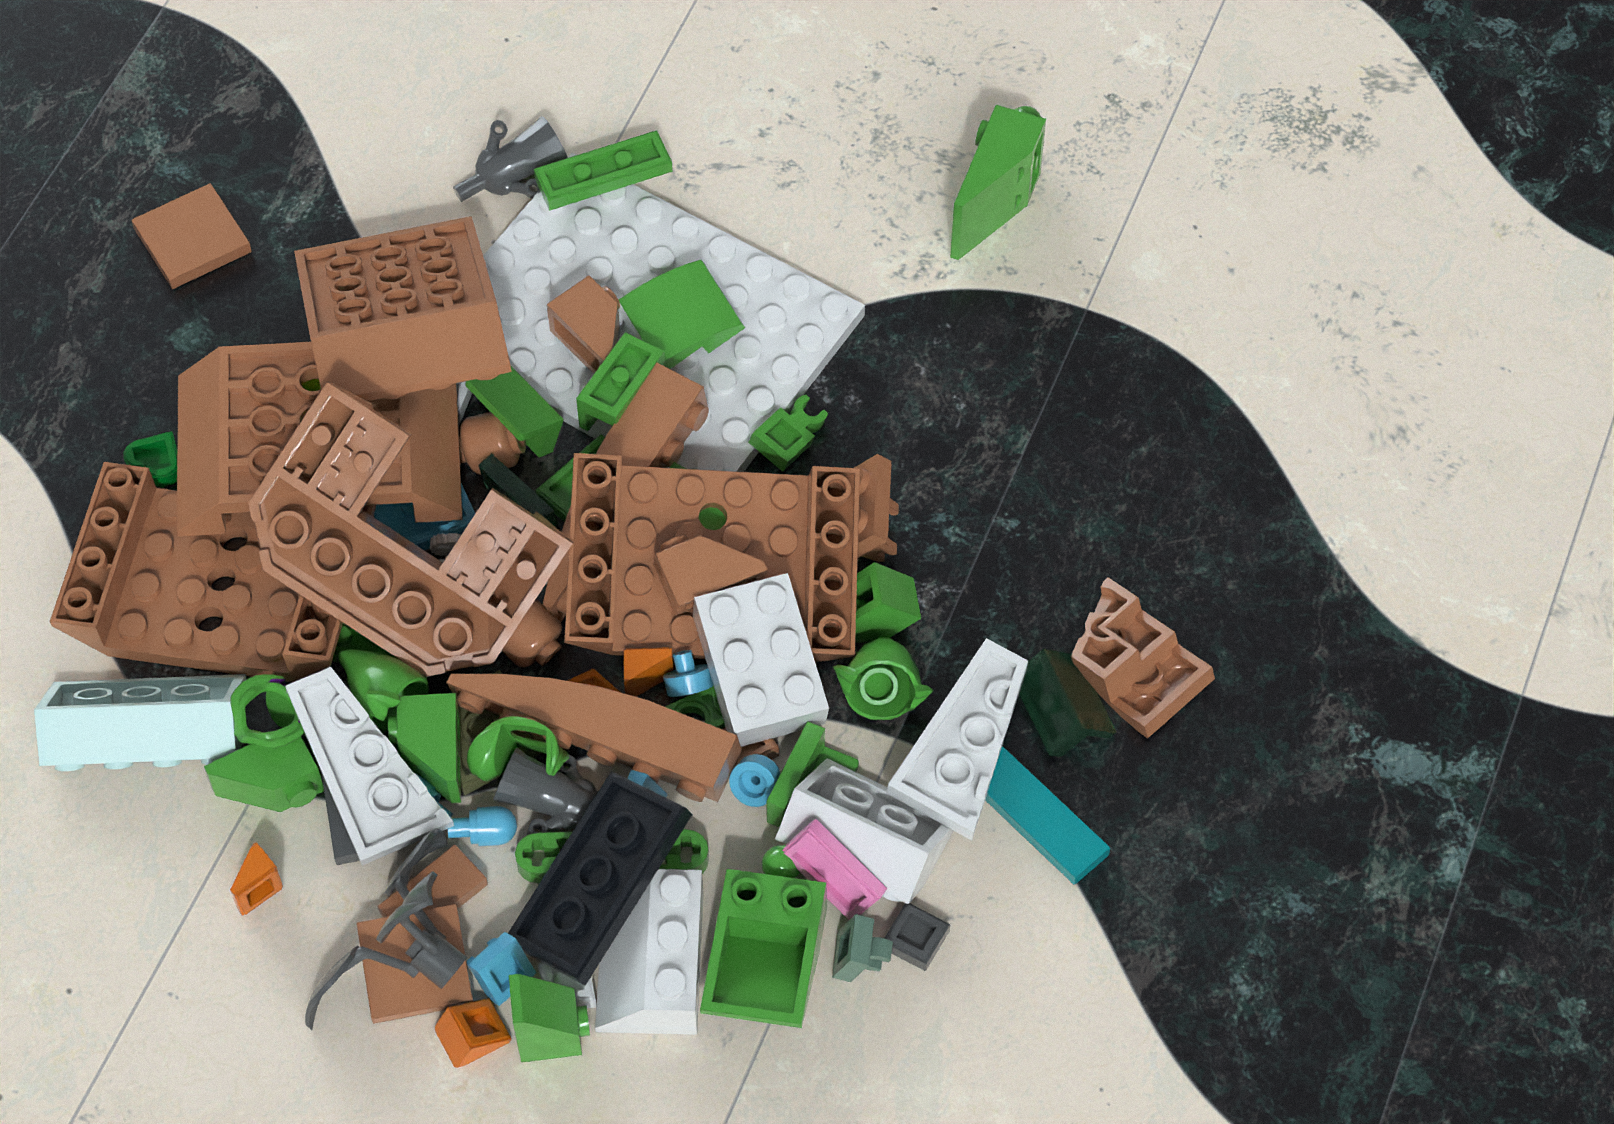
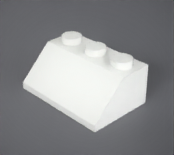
[775,758,953,904]
[595,869,704,1035]

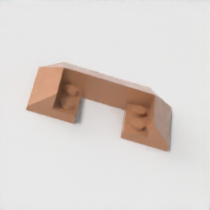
[248,381,573,677]

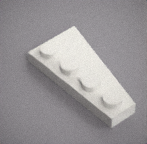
[887,638,1028,841]
[285,667,454,865]

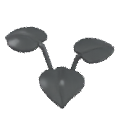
[305,828,467,1030]

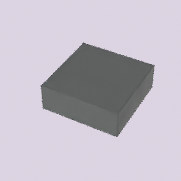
[884,903,950,971]

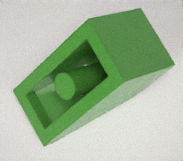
[855,562,921,643]
[388,693,461,803]
[204,736,324,812]
[509,974,590,1063]

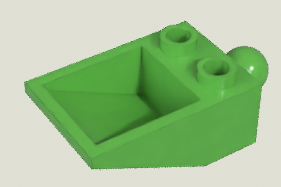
[950,105,1046,260]
[700,845,827,1028]

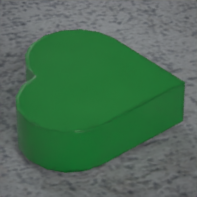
[124,431,178,487]

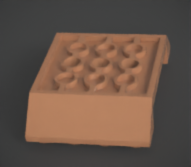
[294,216,512,401]
[177,342,463,537]
[564,453,860,662]
[49,462,376,682]

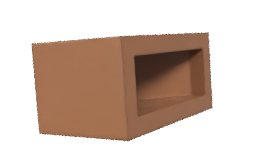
[547,275,620,374]
[653,535,768,616]

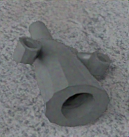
[453,116,568,202]
[493,747,598,835]

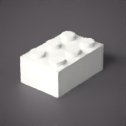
[693,573,829,747]

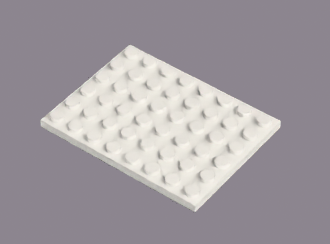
[483,153,865,472]

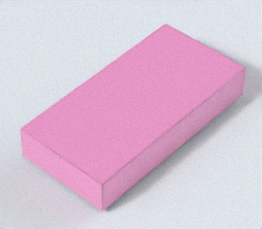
[782,819,887,920]

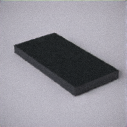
[508,771,693,986]

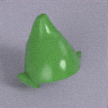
[833,636,934,720]
[337,649,429,734]

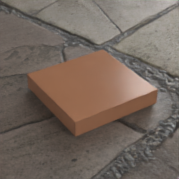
[132,183,252,289]
[357,904,473,1024]

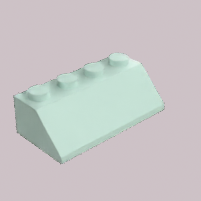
[34,674,246,771]

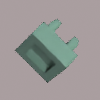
[832,914,893,982]

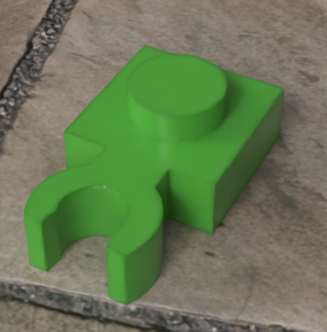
[748,395,828,471]

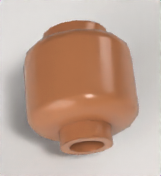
[459,412,526,475]
[502,599,562,668]

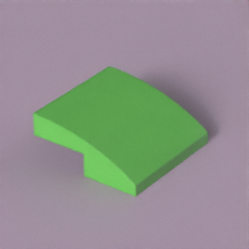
[619,260,745,369]

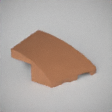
[1071,577,1215,738]

